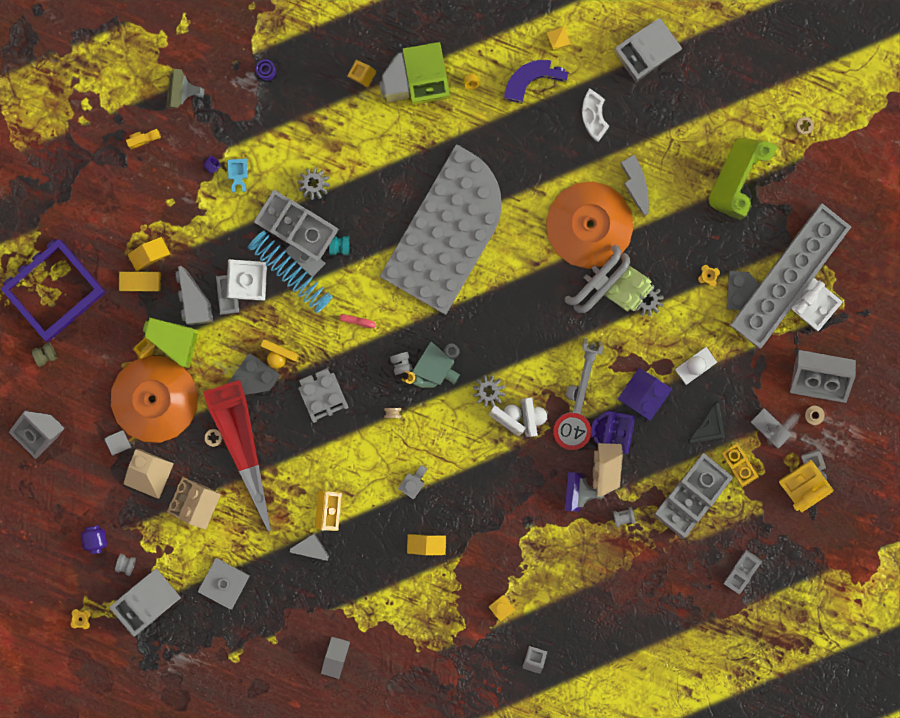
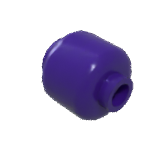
[81,525,107,554]

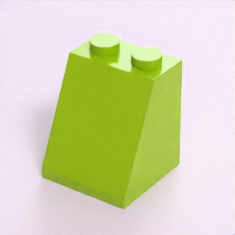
[143,318,199,368]

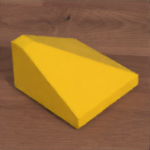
[546,27,571,51]

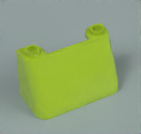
[709,138,778,220]

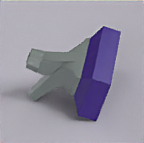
[565,472,604,511]

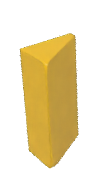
[315,491,342,531]

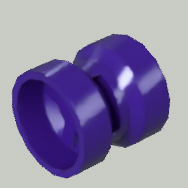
[256,59,276,81]

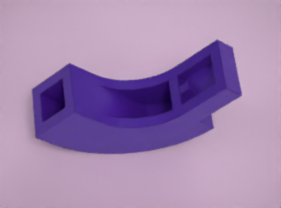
[504,60,569,104]

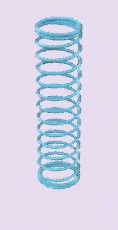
[248,231,333,314]

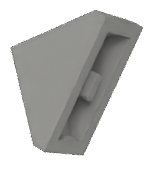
[290,533,329,561]
[321,637,350,679]

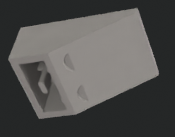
[614,18,682,82]
[176,266,213,325]
[109,568,181,637]

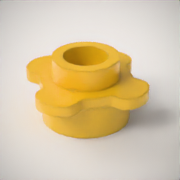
[698,265,720,287]
[71,609,91,629]

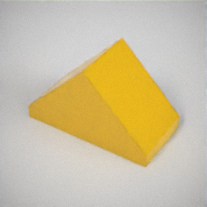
[128,237,170,272]
[407,534,446,555]

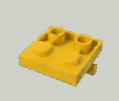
[779,459,833,513]

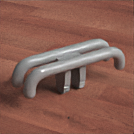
[565,245,630,313]

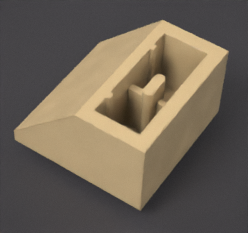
[593,443,622,497]
[167,477,221,530]

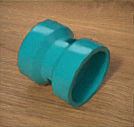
[329,236,349,255]

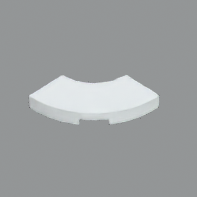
[582,89,609,142]

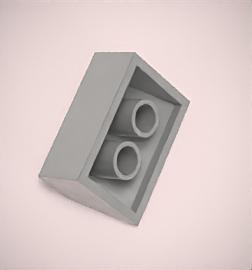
[380,53,410,103]
[790,350,856,403]

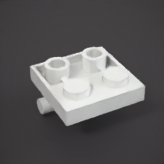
[791,278,843,332]

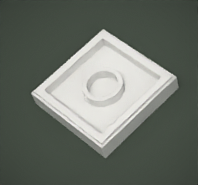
[226,260,267,301]

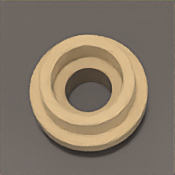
[805,406,825,425]

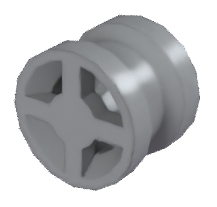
[115,553,136,576]

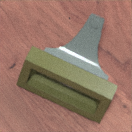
[166,69,204,109]

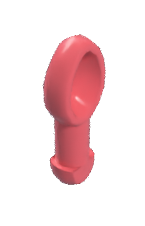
[339,314,376,329]

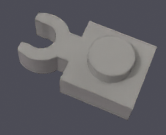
[801,449,827,480]

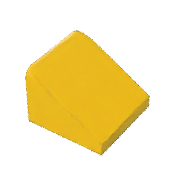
[347,60,376,87]

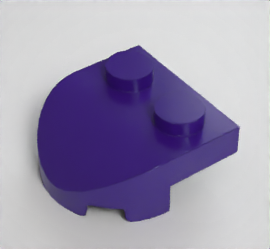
[591,411,636,454]

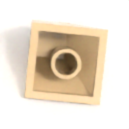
[124,449,174,499]

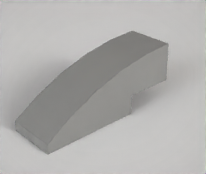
[620,155,649,217]

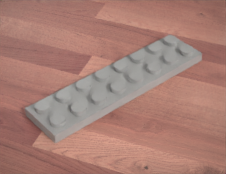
[729,203,851,349]

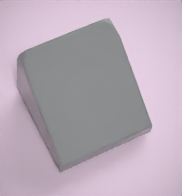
[104,430,131,456]
[522,646,547,674]

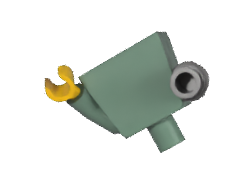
[401,342,460,388]

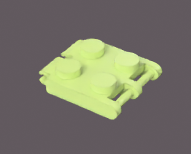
[604,266,653,312]

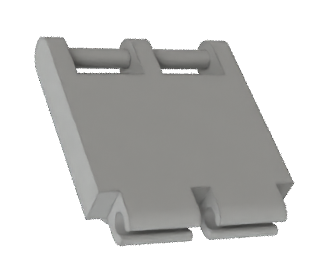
[299,368,349,423]

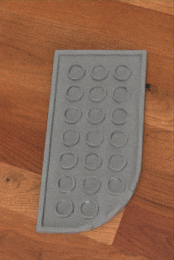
[380,144,502,315]

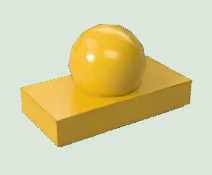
[261,340,299,369]

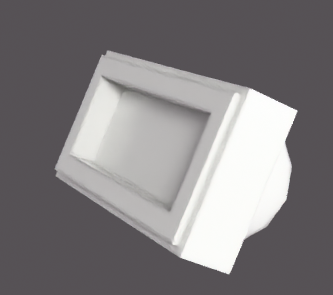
[675,347,717,385]
[520,398,547,437]
[489,404,526,436]

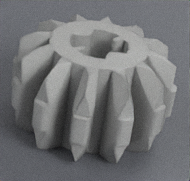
[297,167,330,200]
[635,284,664,316]
[473,375,505,407]

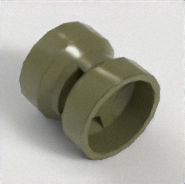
[31,342,57,367]

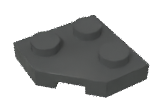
[726,271,760,310]
[228,353,281,395]

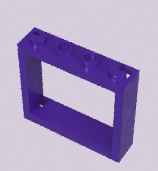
[1,239,106,342]

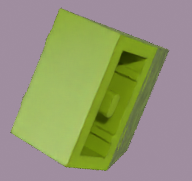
[403,42,450,105]

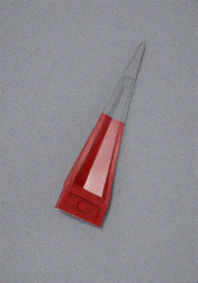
[203,380,271,532]

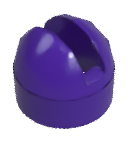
[204,156,221,173]

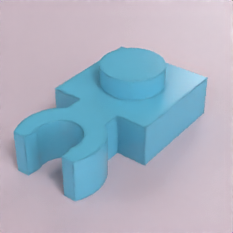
[228,159,248,193]

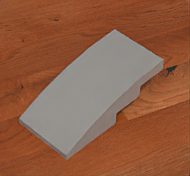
[254,190,339,262]
[654,453,733,539]

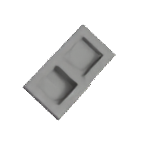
[724,550,762,595]

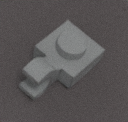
[398,465,427,499]

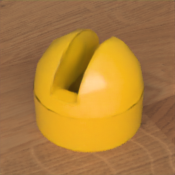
[463,73,479,90]

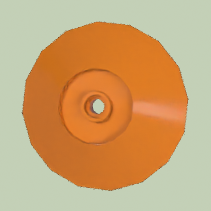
[546,181,634,269]
[111,356,198,443]

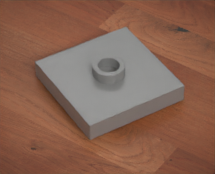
[198,558,250,610]

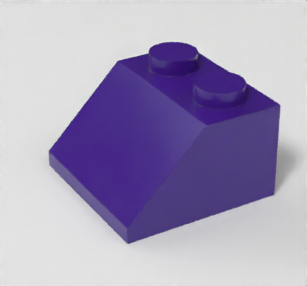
[617,368,672,421]

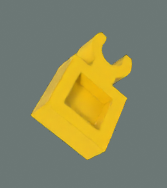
[126,129,161,149]

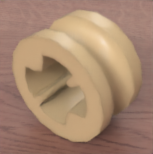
[795,117,814,135]
[384,408,401,418]
[205,429,223,447]

